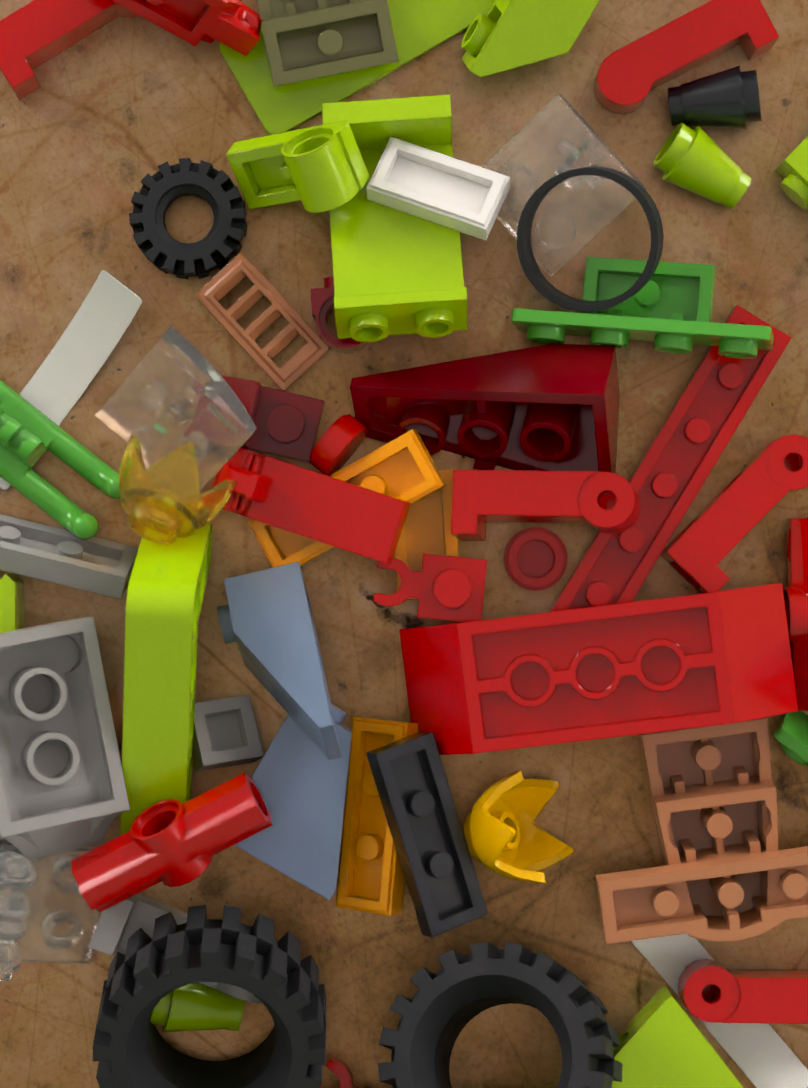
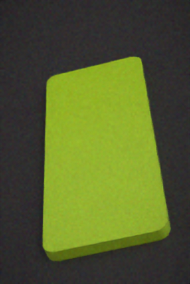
[219,0,496,135]

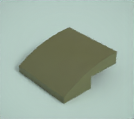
[257,0,399,87]

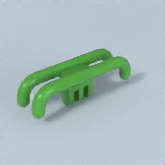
[0,380,131,539]

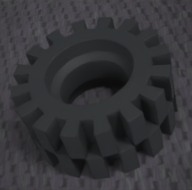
[129,158,248,279]

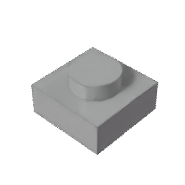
[193,694,263,772]

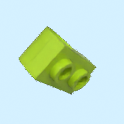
[226,120,370,213]

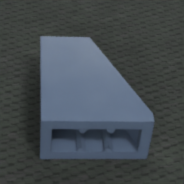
[234,704,352,901]

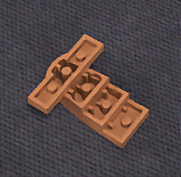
[596,717,808,944]

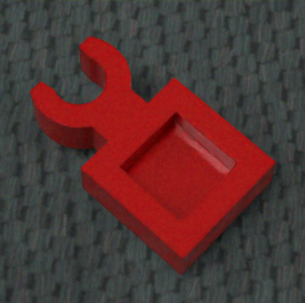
[373,553,487,622]

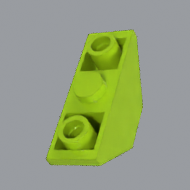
[461,0,600,77]

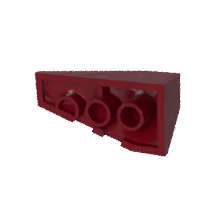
[350,344,620,473]

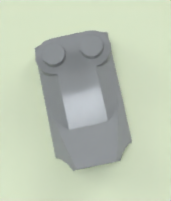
[0,616,130,860]

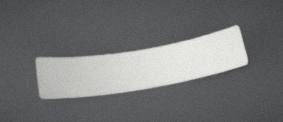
[0,270,142,490]
[631,933,808,1088]

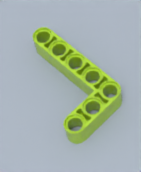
[120,518,212,835]

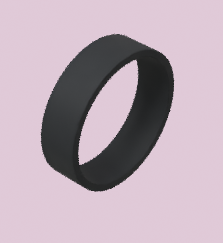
[517,166,664,312]

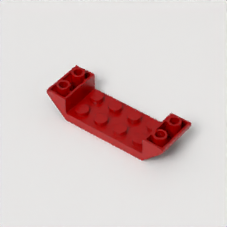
[399,583,798,755]

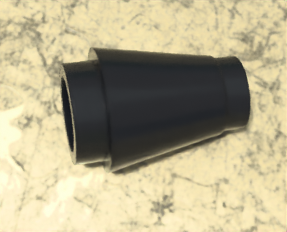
[668,65,762,129]

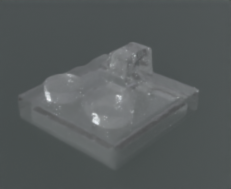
[482,94,647,278]

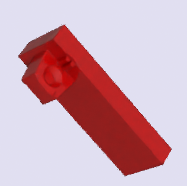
[207,443,411,564]

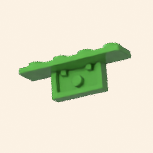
[511,257,774,359]

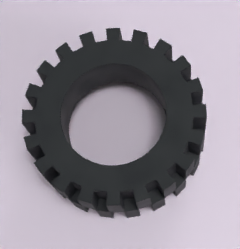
[93,905,326,1088]
[378,942,623,1088]

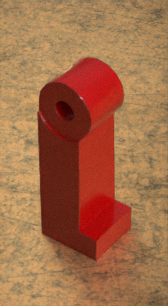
[0,0,139,100]
[594,0,779,114]
[660,434,808,594]
[451,470,640,541]
[678,959,808,1024]

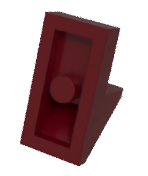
[187,372,325,463]

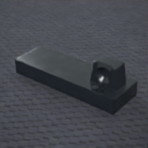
[366,731,488,938]

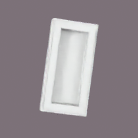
[366,137,510,241]

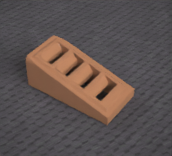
[195,252,330,391]

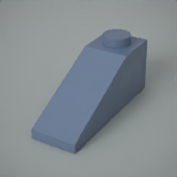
[217,562,342,760]

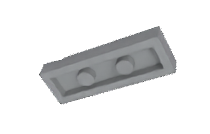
[0,514,138,599]

